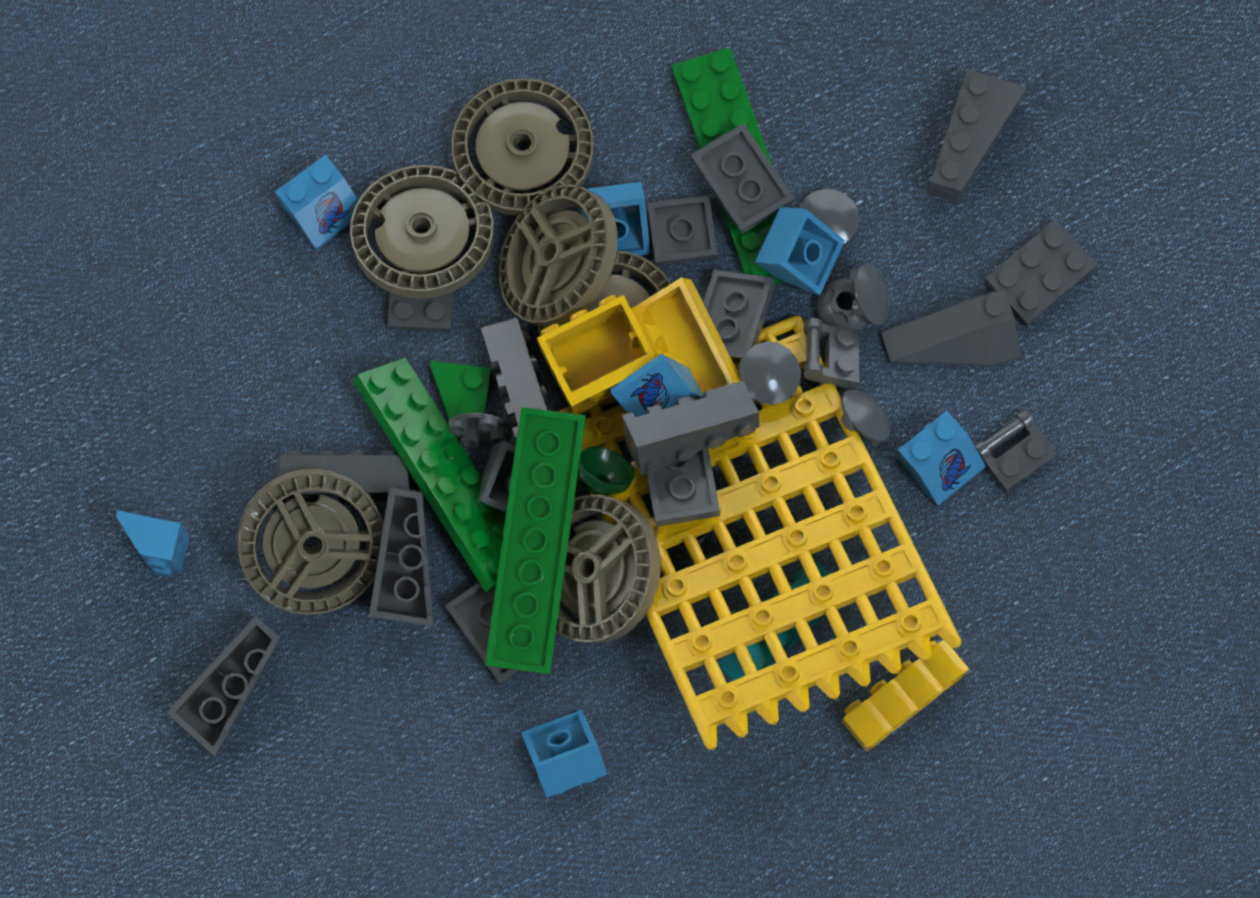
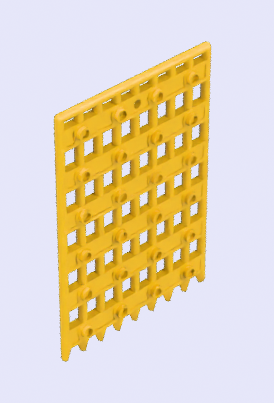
[558,315,962,750]

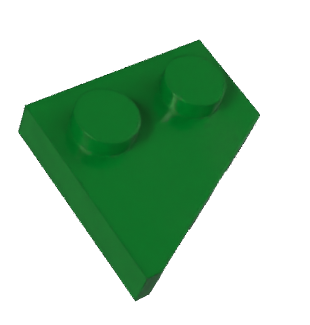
[430,361,492,420]

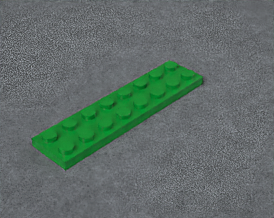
[671,47,788,286]
[353,357,506,592]
[485,407,586,674]

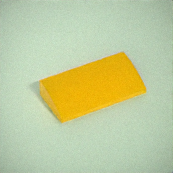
[631,277,740,394]

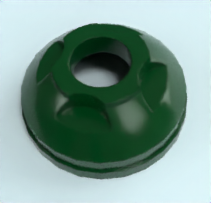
[578,446,635,496]

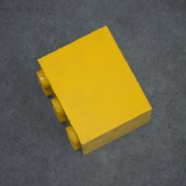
[537,295,656,415]

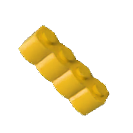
[842,640,969,752]

